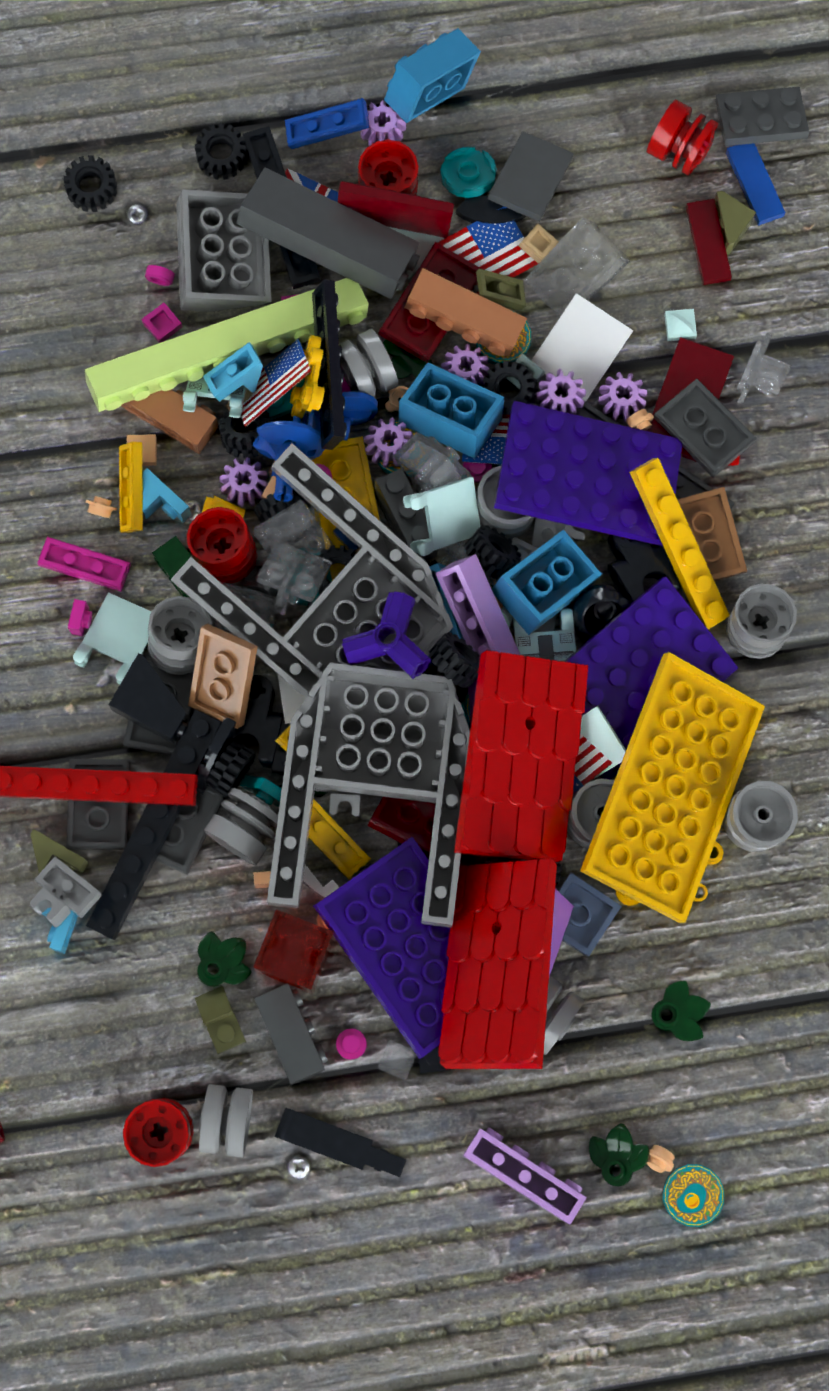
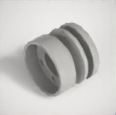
[726,583,797,659]
[148,596,212,675]
[203,788,278,866]

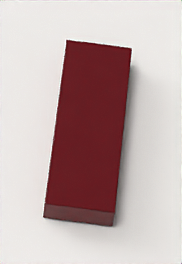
[686,199,732,285]

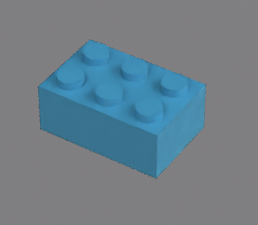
[384,28,481,123]
[398,363,504,459]
[492,529,602,635]

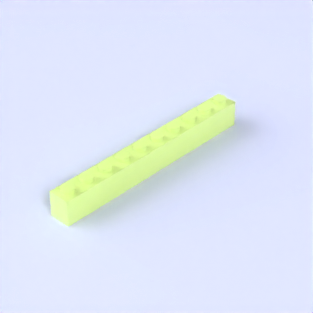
[85,278,369,412]

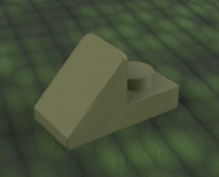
[476,269,526,311]
[30,829,89,874]
[195,986,246,1055]

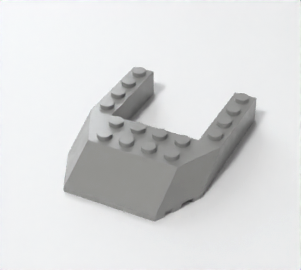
[171,443,453,698]
[267,663,470,928]

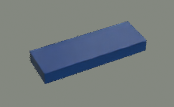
[285,98,370,149]
[726,143,786,226]

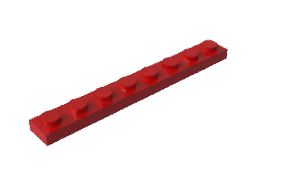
[0,766,198,806]

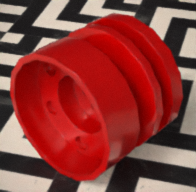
[646,99,718,176]
[358,140,419,196]
[187,507,258,584]
[123,1098,194,1167]

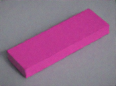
[37,537,131,592]

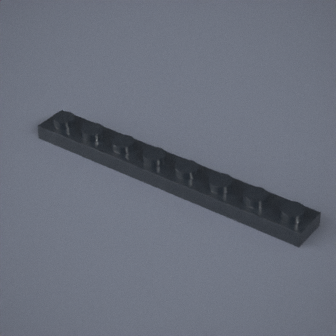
[86,709,222,940]

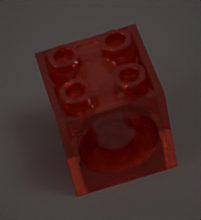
[253,910,335,995]

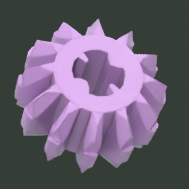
[361,100,406,146]
[441,343,490,385]
[536,368,586,415]
[598,372,647,422]
[364,417,414,468]
[219,457,268,508]

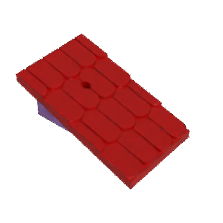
[454,650,588,863]
[438,858,574,1069]

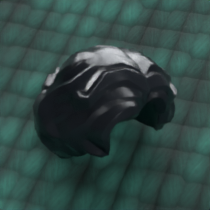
[573,584,631,641]

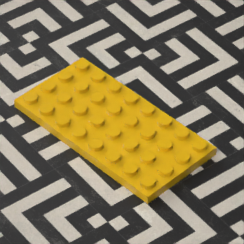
[580,652,765,923]

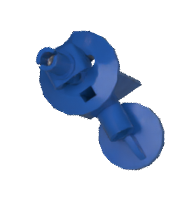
[253,391,378,502]

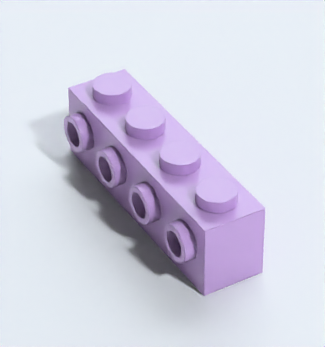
[435,554,521,658]
[463,1127,587,1225]

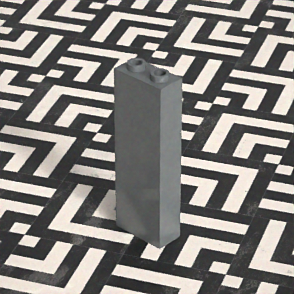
[236,167,420,299]

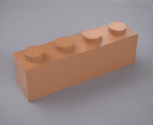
[404,268,527,357]
[121,390,218,454]

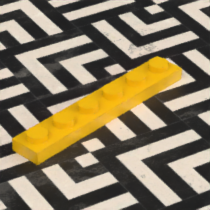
[629,458,730,630]

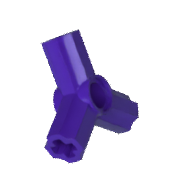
[342,591,431,679]

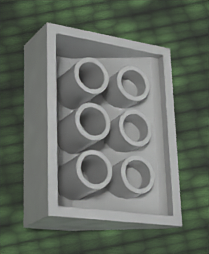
[176,189,272,312]

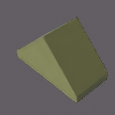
[715,191,756,255]

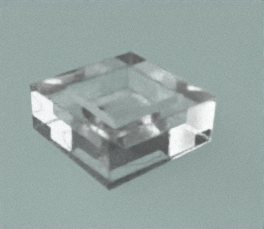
[377,1040,416,1081]

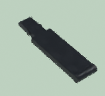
[274,1107,406,1177]

